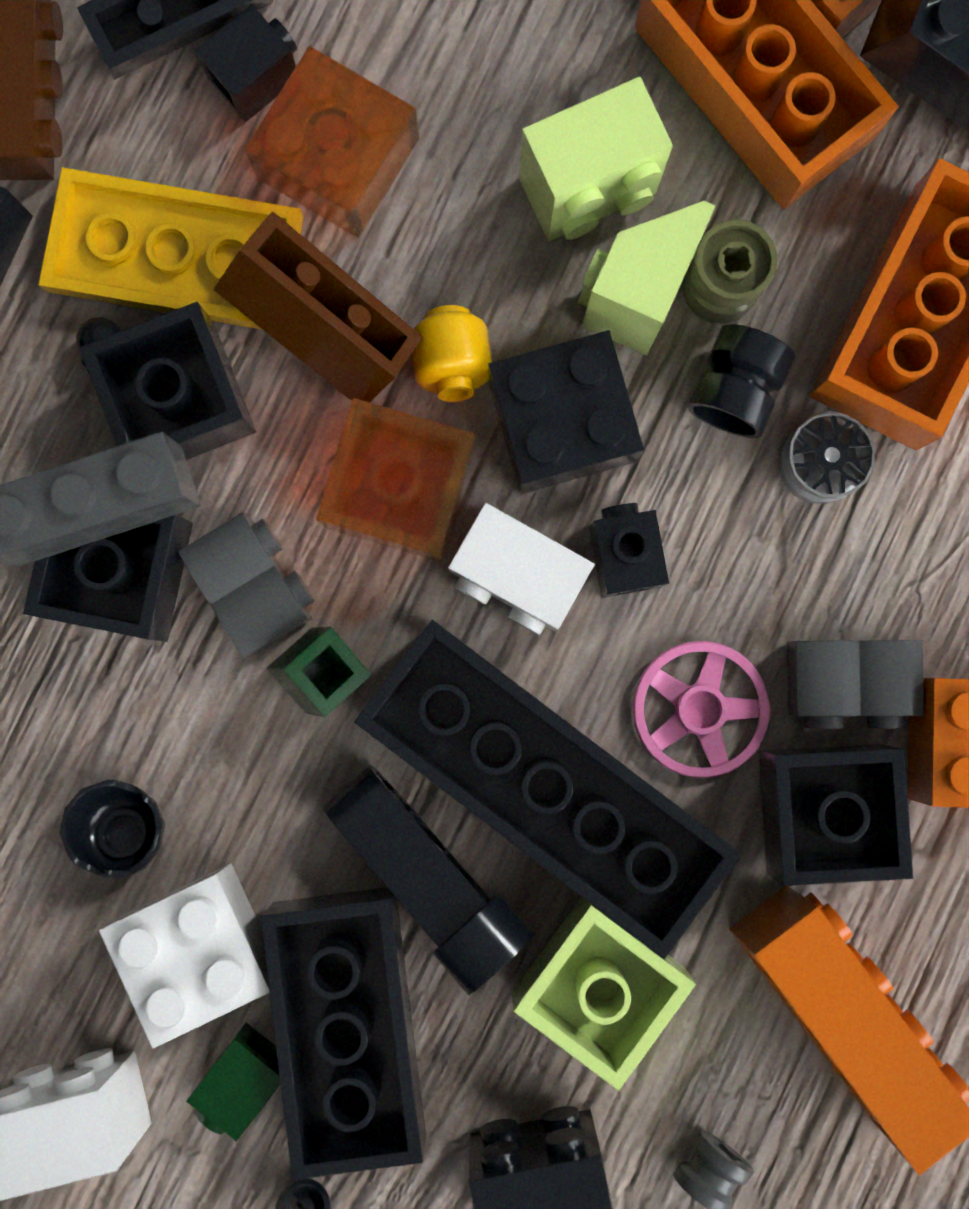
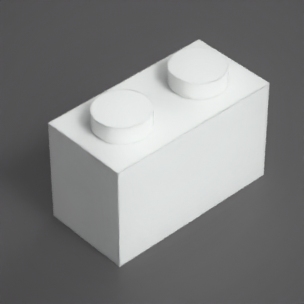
[449,502,595,635]

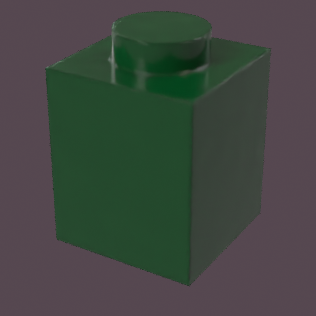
[267,627,372,718]
[186,1022,281,1142]

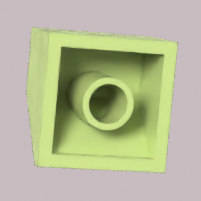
[578,201,716,355]

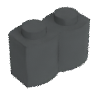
[178,512,315,658]
[787,640,924,729]

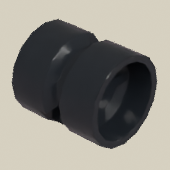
[687,324,795,438]

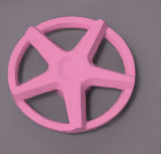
[633,641,770,778]

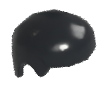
[59,780,165,879]

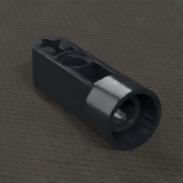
[323,765,534,995]

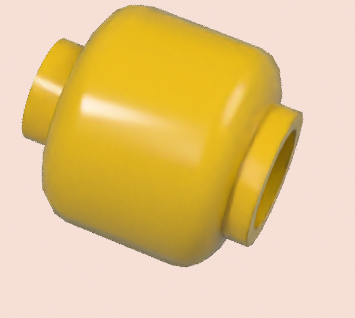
[412,305,492,402]

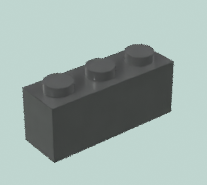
[0,432,201,567]

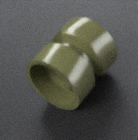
[682,219,778,324]

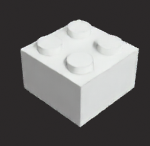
[99,863,270,1049]
[0,1048,152,1201]

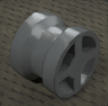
[673,1131,754,1209]

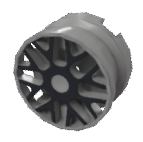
[778,412,875,504]

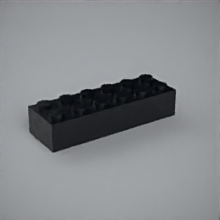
[354,620,742,960]

